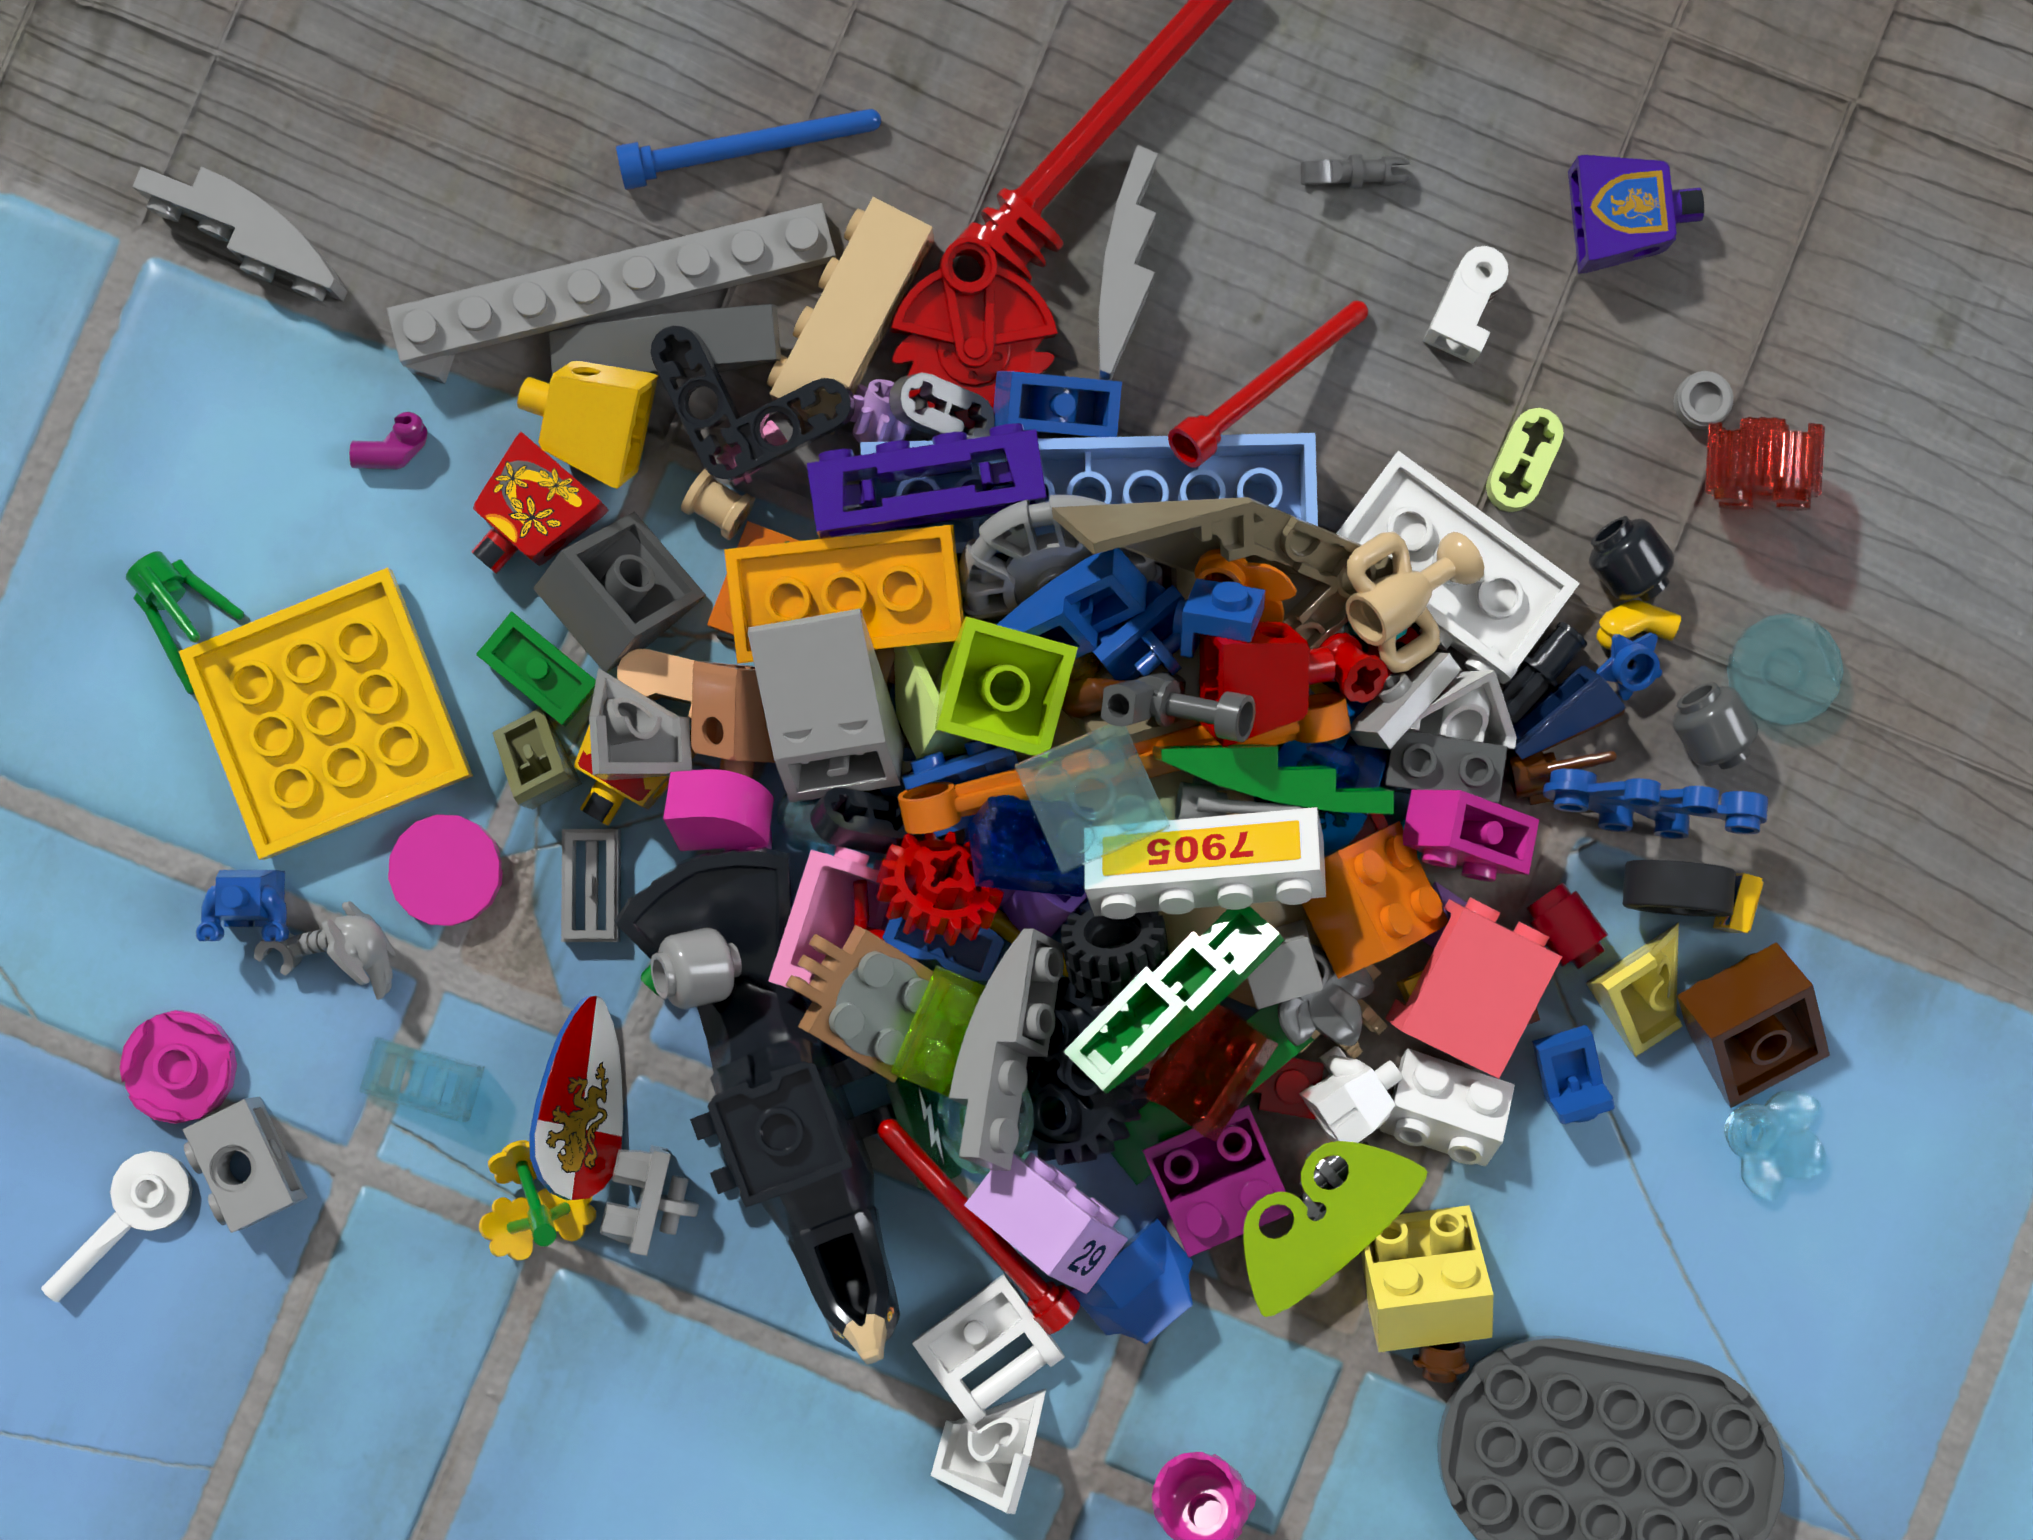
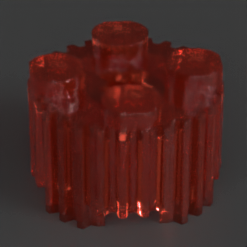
[1705,417,1825,511]

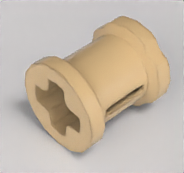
[681,469,755,540]

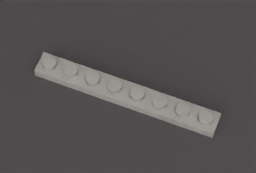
[387,203,836,367]

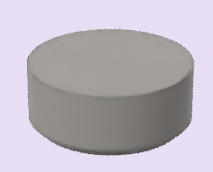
[1673,371,1734,430]

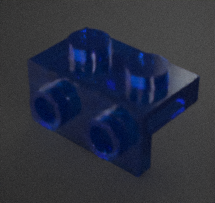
[968,795,1096,897]

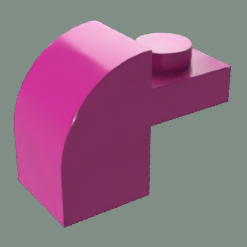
[663,769,774,851]

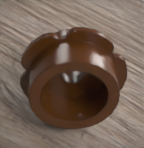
[1412,1342,1469,1383]

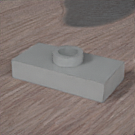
[1349,652,1462,749]

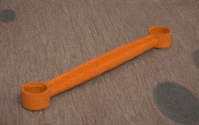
[898,692,1351,834]

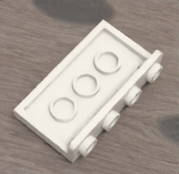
[1336,451,1580,684]

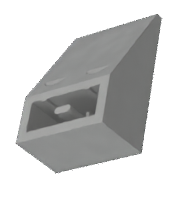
[748,608,905,803]

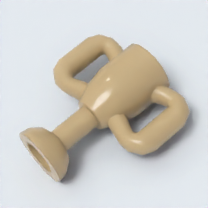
[1346,532,1484,673]

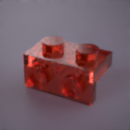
[1143,1004,1278,1141]

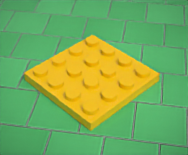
[178,567,473,860]

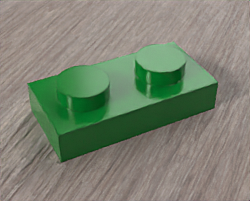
[476,611,596,727]

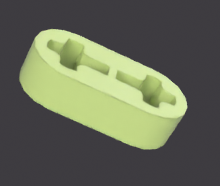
[1486,408,1564,512]

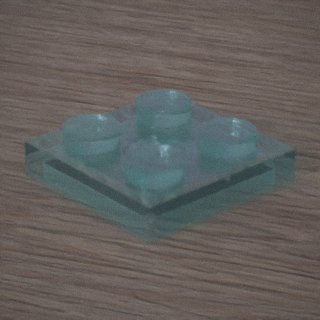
[1014,724,1170,875]

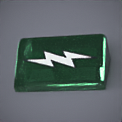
[886,1068,962,1190]

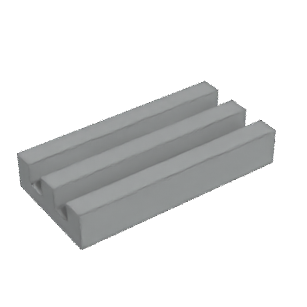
[561,829,621,942]

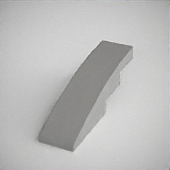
[1097,145,1158,381]

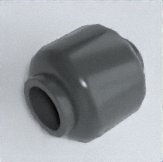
[1672,682,1759,769]

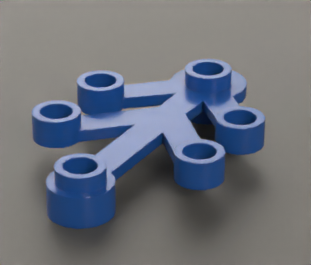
[1543,769,1768,839]

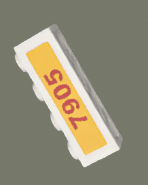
[1084,807,1326,919]

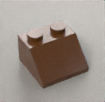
[1677,942,1830,1108]

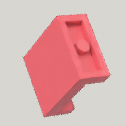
[1385,897,1562,1079]

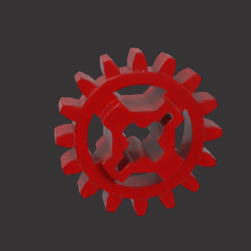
[876,831,1004,946]

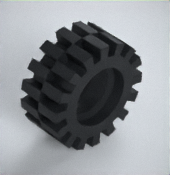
[1061,902,1170,999]

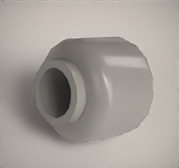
[651,928,742,1009]

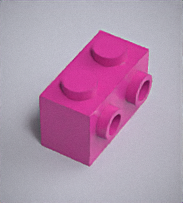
[1403,790,1539,882]

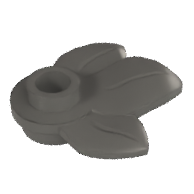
[1277,944,1374,1046]

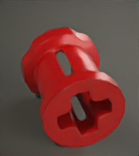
[1319,633,1388,703]

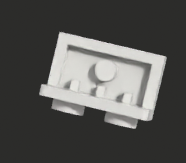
[1380,1048,1515,1166]

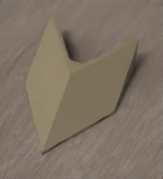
[1052,497,1393,752]

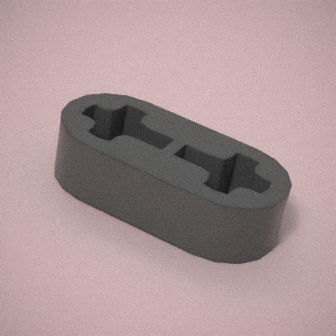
[889,373,995,439]

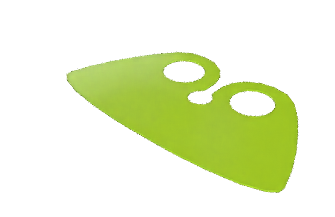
[1243,1141,1428,1317]

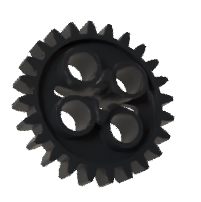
[1017,976,1149,1165]

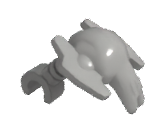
[254,901,396,1000]

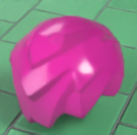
[1152,1452,1256,1540]

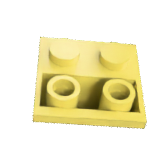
[1361,1205,1494,1352]

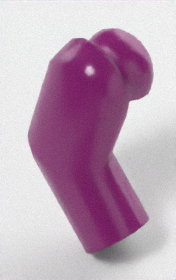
[349,412,428,470]

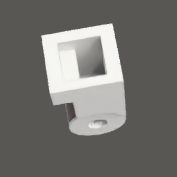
[1423,246,1509,364]

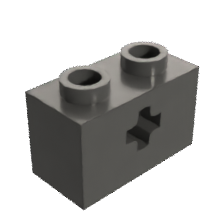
[1380,730,1508,803]

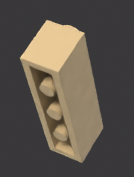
[767,197,934,435]

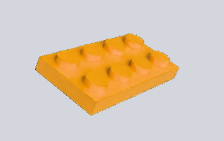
[724,525,964,664]

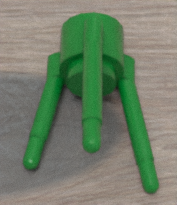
[126,551,244,695]

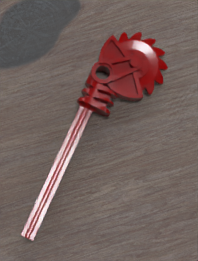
[890,0,1234,429]

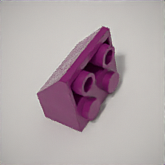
[1142,1104,1292,1258]

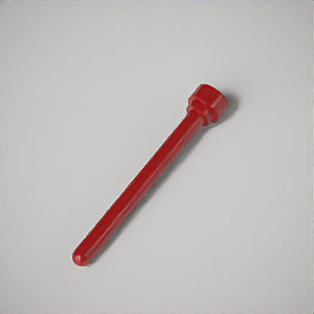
[1168,300,1368,468]
[878,1119,1080,1335]

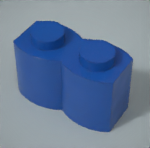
[882,917,1005,981]

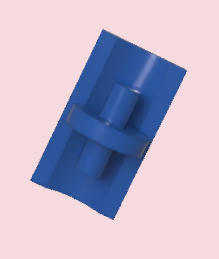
[1092,581,1185,681]

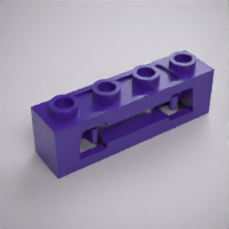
[807,423,1047,539]

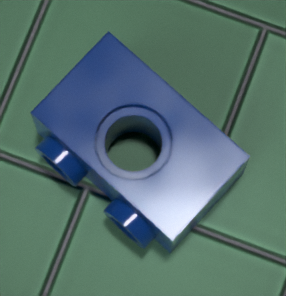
[993,371,1122,437]

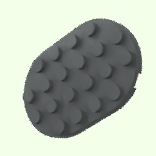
[1437,1336,1784,1540]

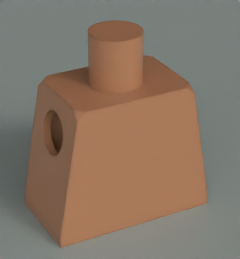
[691,661,775,778]

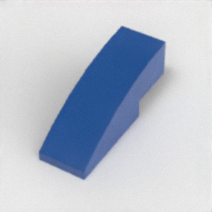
[997,548,1147,659]

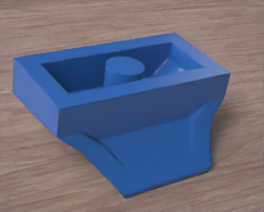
[1070,1217,1194,1344]

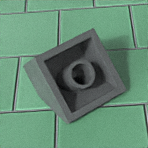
[533,511,706,672]

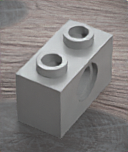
[182,1096,308,1233]

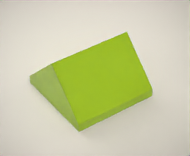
[935,617,1078,760]

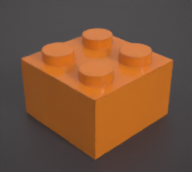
[1302,821,1448,979]

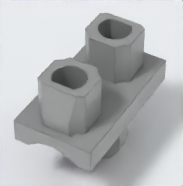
[600,1145,699,1256]

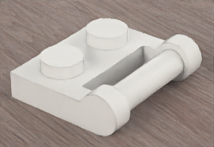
[912,1273,1065,1425]

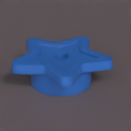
[1596,633,1662,701]

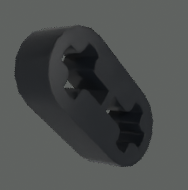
[810,788,915,854]

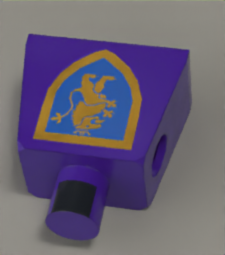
[1568,155,1704,274]

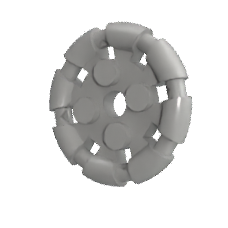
[958,494,1163,653]

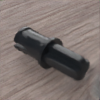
[1502,622,1587,724]

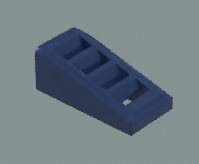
[1509,666,1626,759]

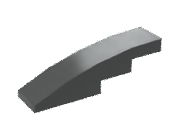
[549,304,781,379]

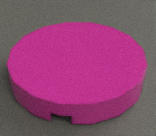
[388,814,503,926]
[119,1010,237,1124]

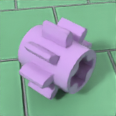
[850,379,915,442]

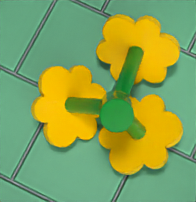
[479,1140,596,1261]

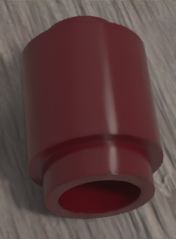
[1526,882,1608,969]

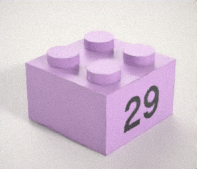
[964,1152,1128,1294]

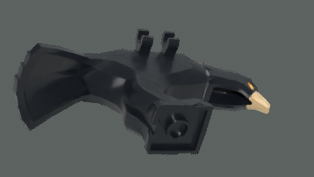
[614,847,901,1365]

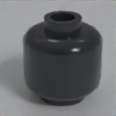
[1589,516,1675,601]

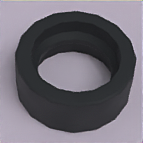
[1622,860,1736,917]

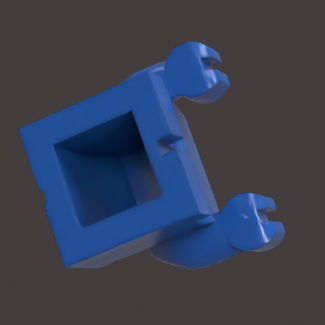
[196,870,289,942]

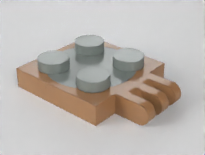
[786,925,951,1083]

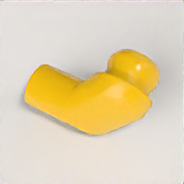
[1596,600,1681,650]

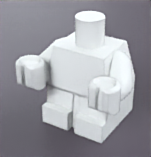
[1299,1046,1403,1143]

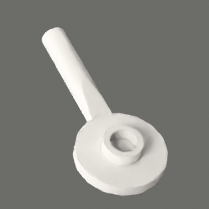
[41,1151,193,1303]

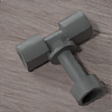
[1101,672,1256,742]

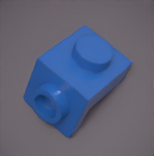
[1173,578,1265,658]
[1532,1025,1615,1124]

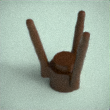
[1507,709,1625,806]

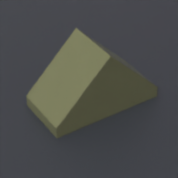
[492,708,582,810]

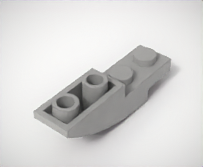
[132,166,348,302]
[949,928,1064,1171]

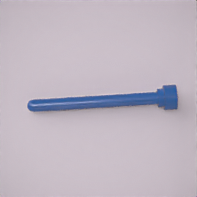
[616,109,881,190]

